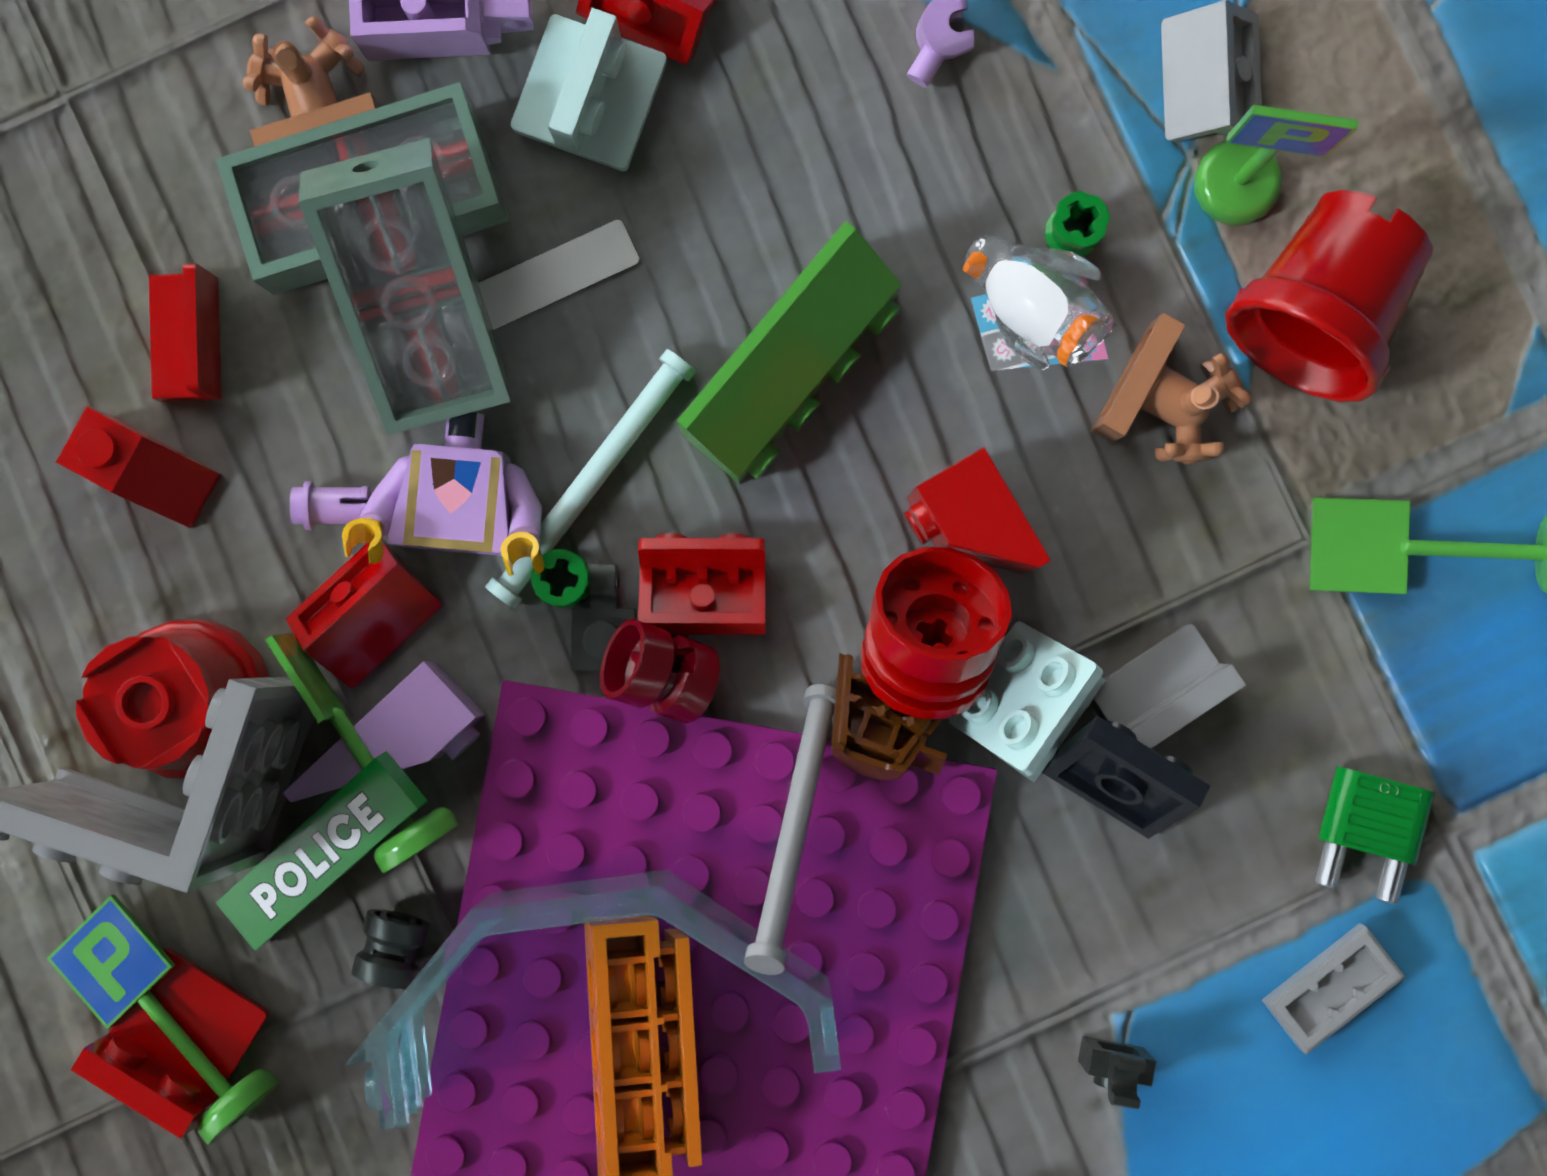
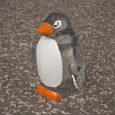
[962,235,1116,370]

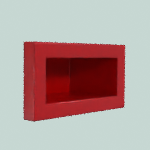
[56,406,222,528]

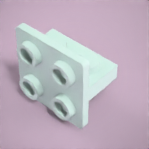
[511,8,667,171]
[949,621,1106,783]

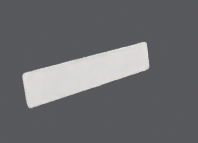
[478,220,639,330]

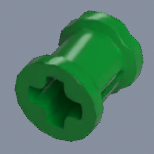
[1044,191,1110,261]
[531,549,590,607]

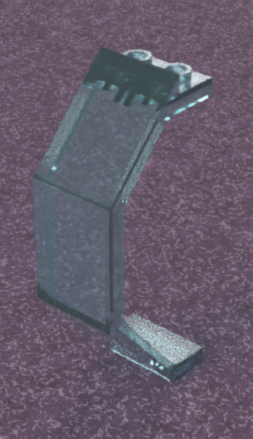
[345,870,841,1130]

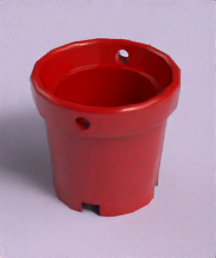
[1225,190,1433,402]
[75,619,270,779]

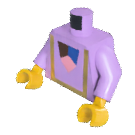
[342,412,544,576]

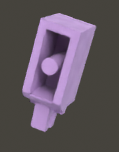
[349,0,534,61]

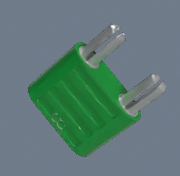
[1315,766,1435,904]

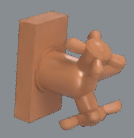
[242,16,381,146]
[1091,313,1251,465]

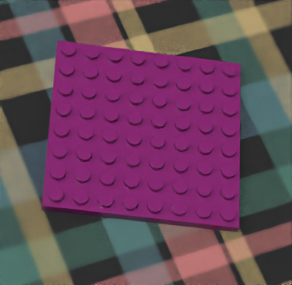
[411,680,997,1176]

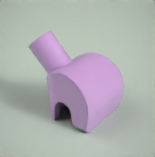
[906,0,974,88]

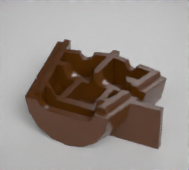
[831,653,947,780]

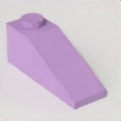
[282,661,485,802]

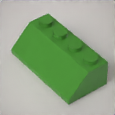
[676,221,902,484]

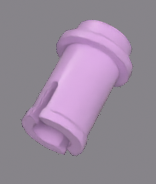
[290,481,371,531]

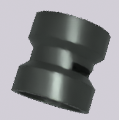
[351,909,430,989]

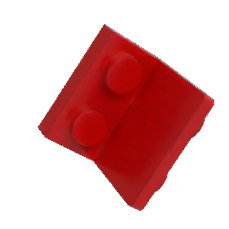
[70,948,270,1139]

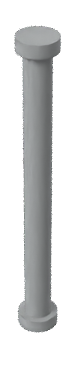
[744,684,836,975]

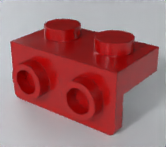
[638,533,765,635]

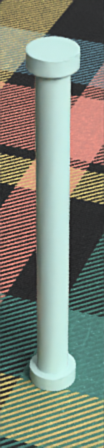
[485,349,696,609]

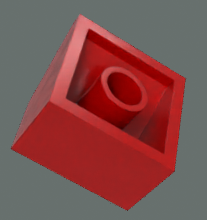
[904,447,1051,574]

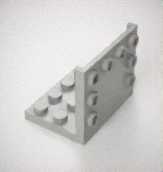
[0,677,315,893]

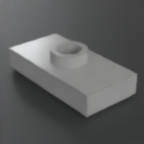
[1261,923,1405,1055]

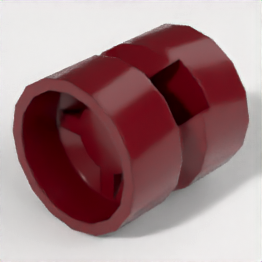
[600,618,720,724]

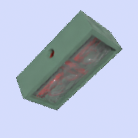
[215,82,510,296]
[298,138,511,435]

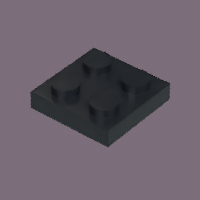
[1042,716,1210,839]

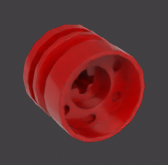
[860,547,1012,719]

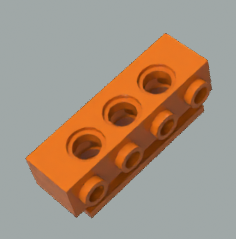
[584,912,702,1176]

